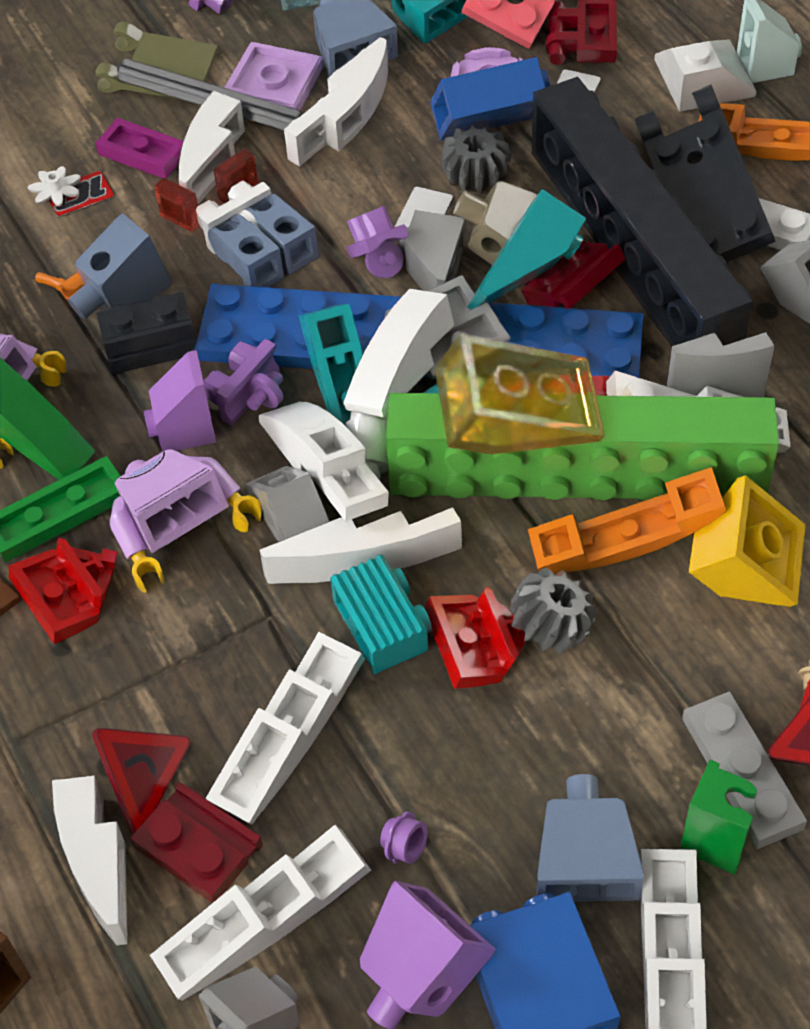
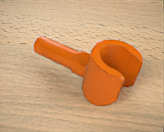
[35,272,84,301]

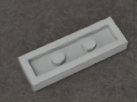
[682,691,807,849]

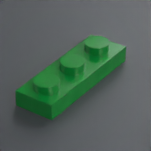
[0,456,121,563]

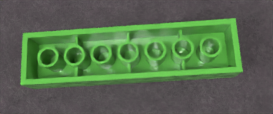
[386,393,779,501]

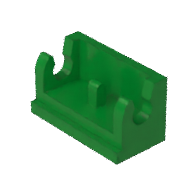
[680,759,757,875]

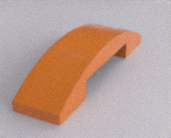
[698,103,810,161]
[528,467,726,573]

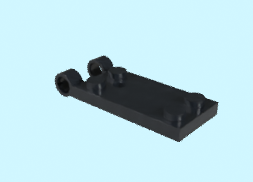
[634,84,776,263]

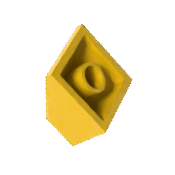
[689,475,806,607]

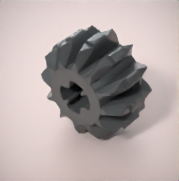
[441,124,511,194]
[508,567,598,654]

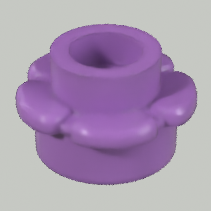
[380,811,428,864]

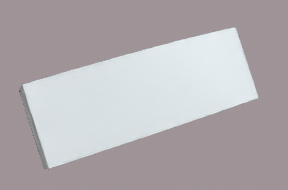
[179,91,245,213]
[344,289,454,417]
[52,776,127,945]

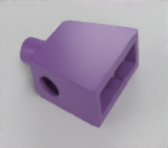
[360,881,496,1029]

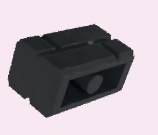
[96,292,196,375]

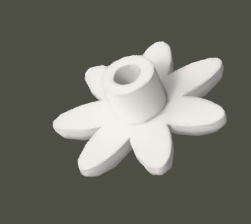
[28,166,81,206]

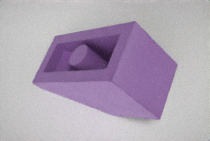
[144,350,216,452]

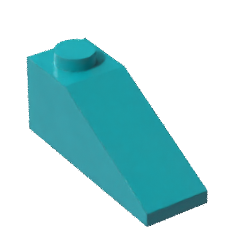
[467,189,586,310]
[298,304,363,425]

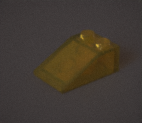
[435,333,605,454]

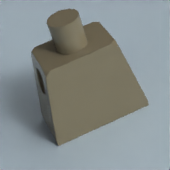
[453,181,538,285]

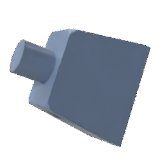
[313,0,398,77]
[68,213,172,320]
[536,774,644,902]

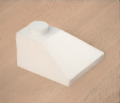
[655,39,756,112]

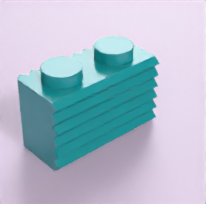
[330,555,432,674]

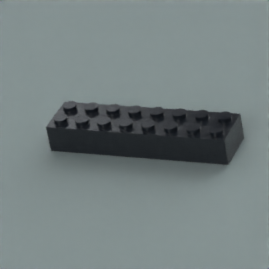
[531,76,753,347]

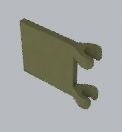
[95,22,218,101]

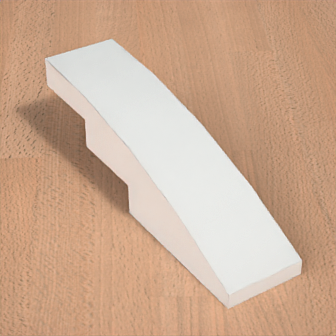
[260,507,462,584]
[206,632,365,825]
[150,825,371,1001]
[640,849,706,1029]

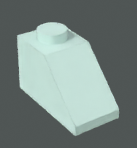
[737,0,802,83]

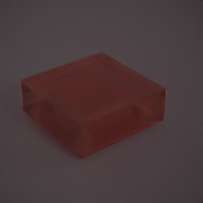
[213,149,258,204]
[154,177,199,232]

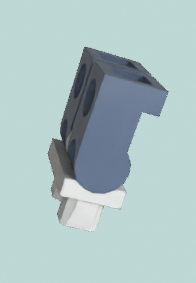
[196,181,319,287]

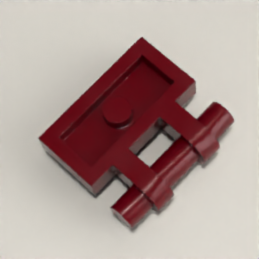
[546,0,617,65]

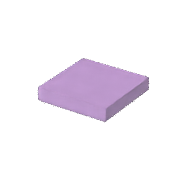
[224,42,324,110]

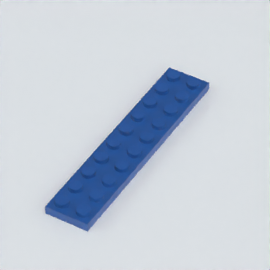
[195,284,643,386]

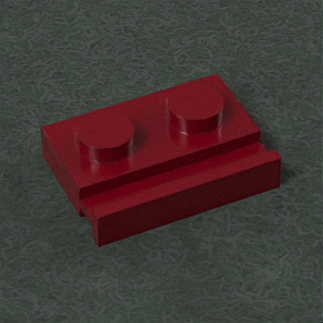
[521,240,625,309]
[130,781,263,903]

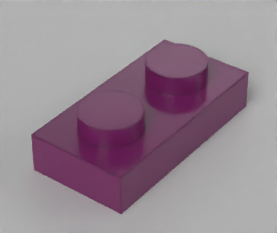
[95,117,184,179]

